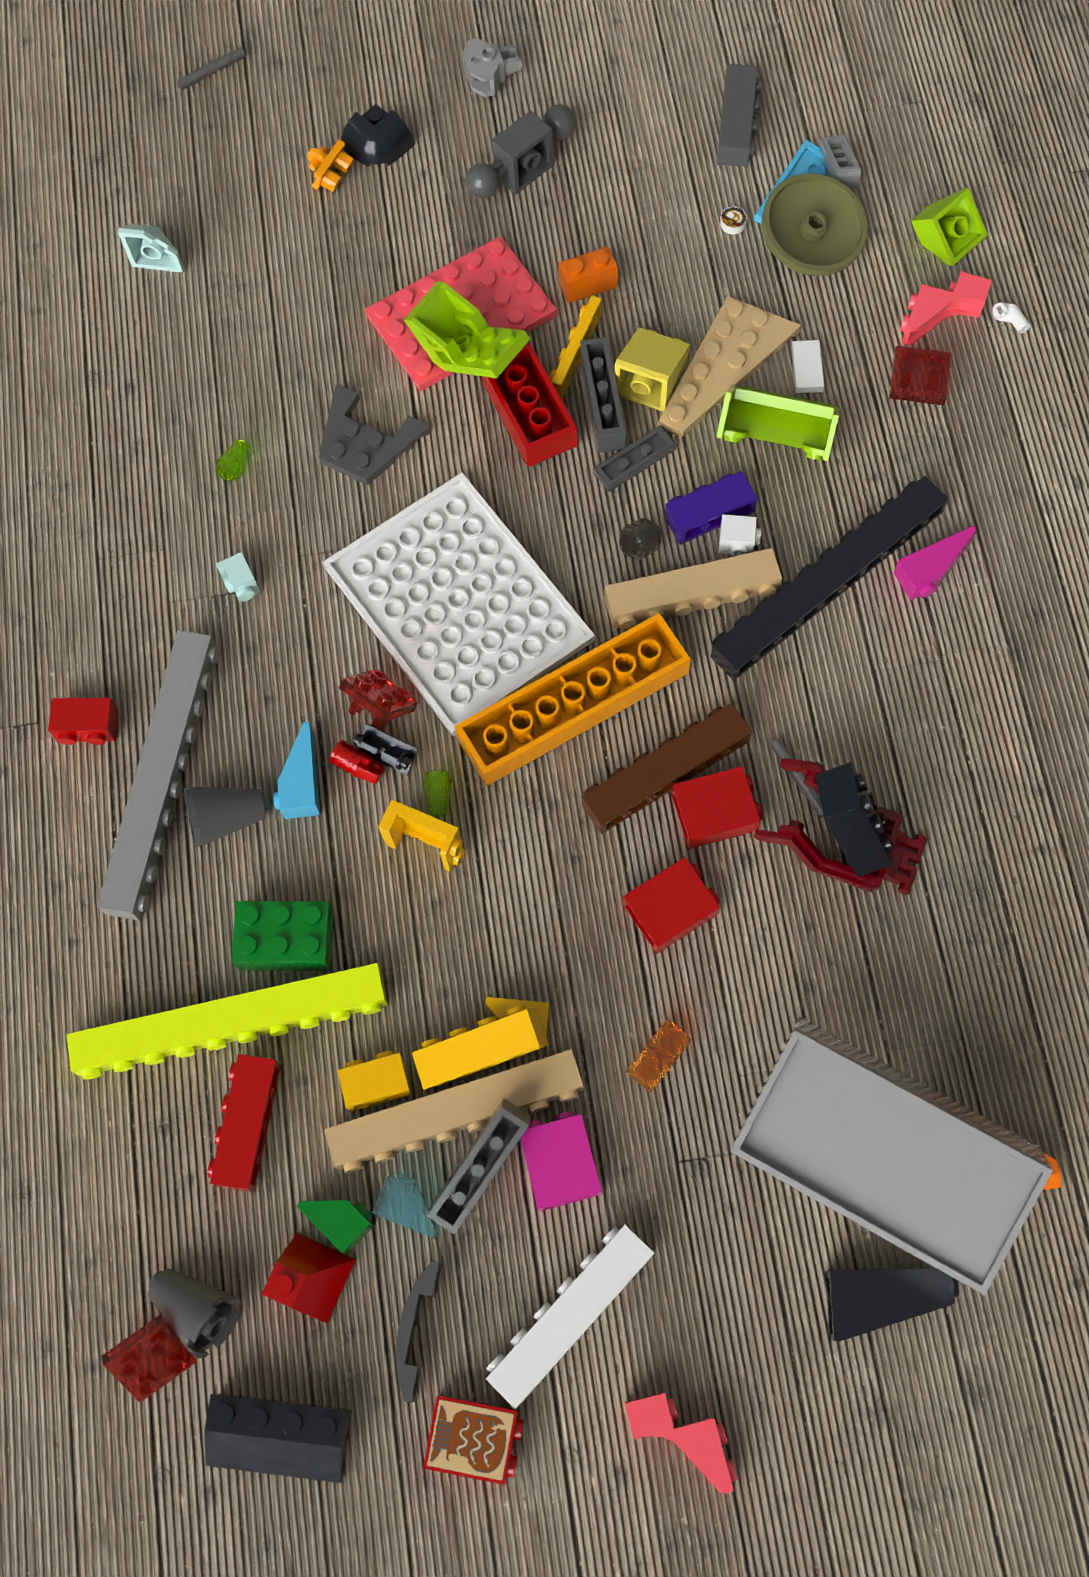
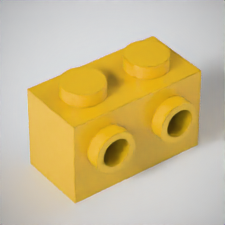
[337,1051,412,1112]

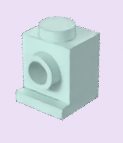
[215,552,260,602]

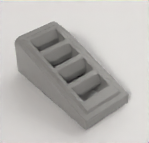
[819,135,862,188]

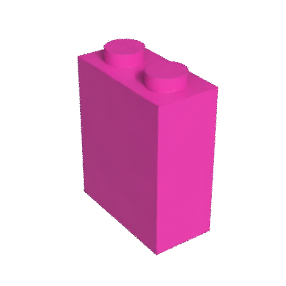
[520,1111,602,1212]

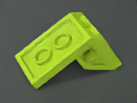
[404,281,530,378]

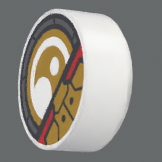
[720,207,747,234]

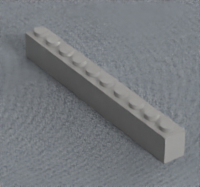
[97,630,219,921]

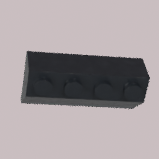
[204,1393,352,1483]

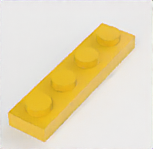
[549,295,602,400]

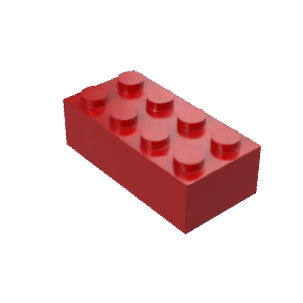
[481,342,578,467]

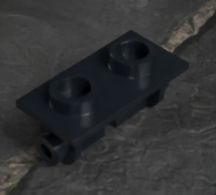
[353,723,418,775]

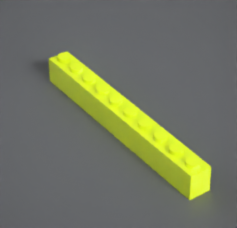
[66,963,388,1079]

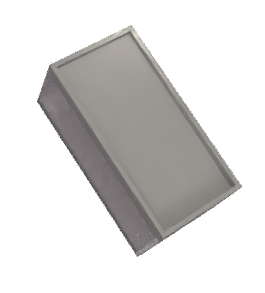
[730,1017,1053,1295]

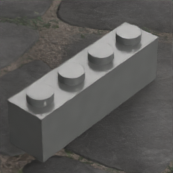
[717,64,761,167]
[580,337,626,453]
[427,1098,531,1235]

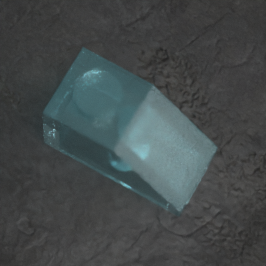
[372,1173,438,1240]

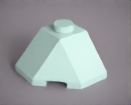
[118,224,184,272]

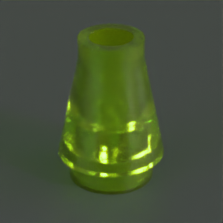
[216,440,249,482]
[423,771,452,816]

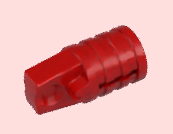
[329,740,386,784]

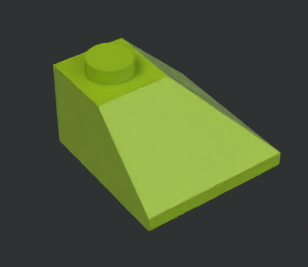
[911,188,988,266]

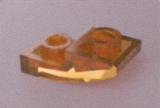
[626,1019,692,1093]

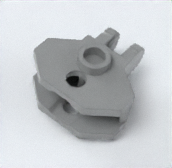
[462,38,523,97]

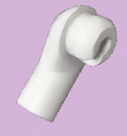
[992,302,1031,334]

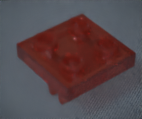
[889,346,951,406]
[339,669,418,730]
[101,1315,197,1403]

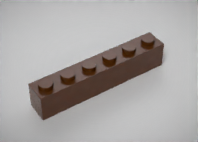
[582,703,752,834]

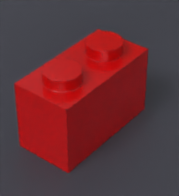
[48,698,119,745]

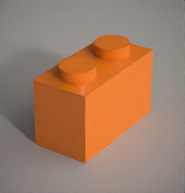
[558,246,618,303]

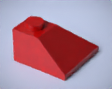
[261,1233,356,1323]

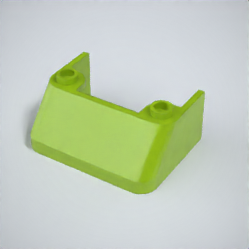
[716,385,840,461]

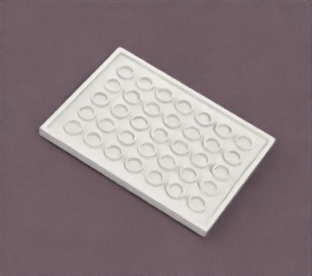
[322,472,595,736]

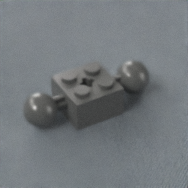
[466,104,576,199]

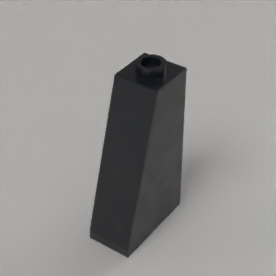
[825,1269,959,1341]

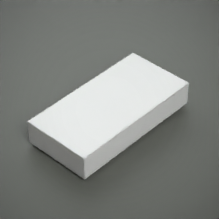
[791,340,824,393]

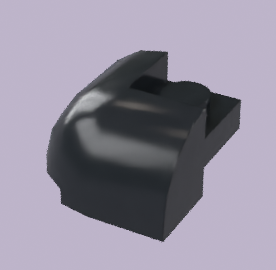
[342,104,414,167]

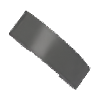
[396,1261,442,1403]

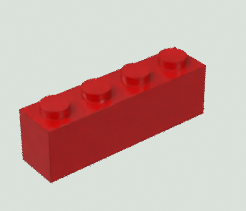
[208,1054,281,1193]

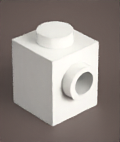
[718,514,761,556]

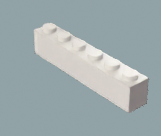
[486,1225,654,1409]

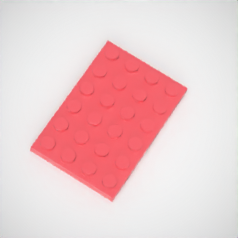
[365,236,557,392]

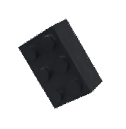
[815,762,895,877]

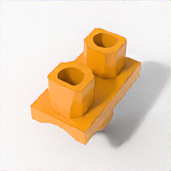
[307,139,354,192]

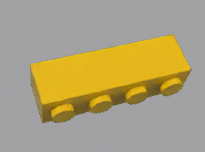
[412,1005,549,1090]

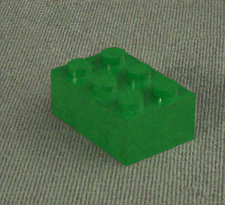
[231,901,334,971]

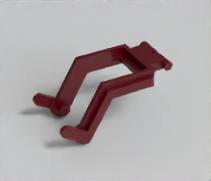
[754,758,928,895]

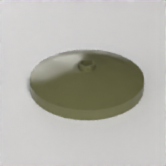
[761,173,868,276]

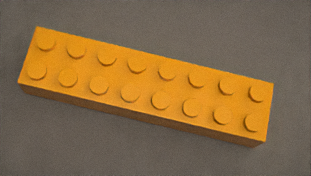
[454,613,691,786]

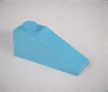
[273,722,320,819]

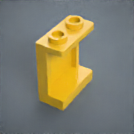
[378,800,465,872]

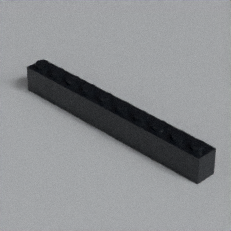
[710,476,949,681]

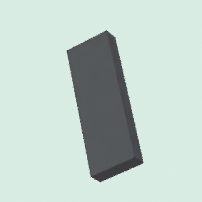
[593,426,677,492]

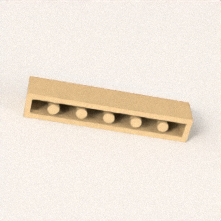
[604,548,782,629]

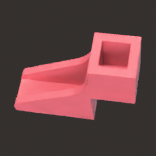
[900,271,992,345]
[624,1392,737,1493]

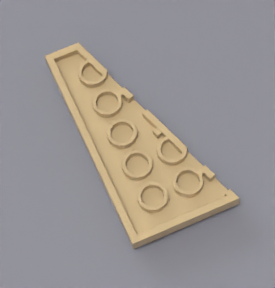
[658,296,802,437]

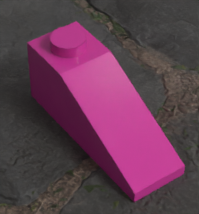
[894,525,977,601]

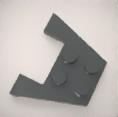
[318,384,431,485]

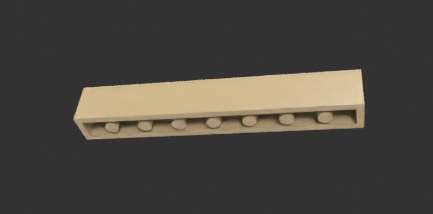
[324,1049,584,1173]

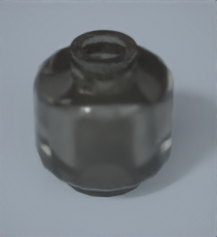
[619,518,662,560]

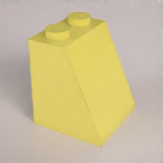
[615,327,690,412]

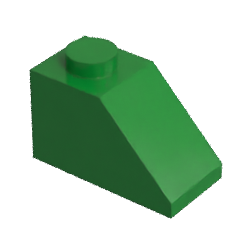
[296,1200,375,1255]

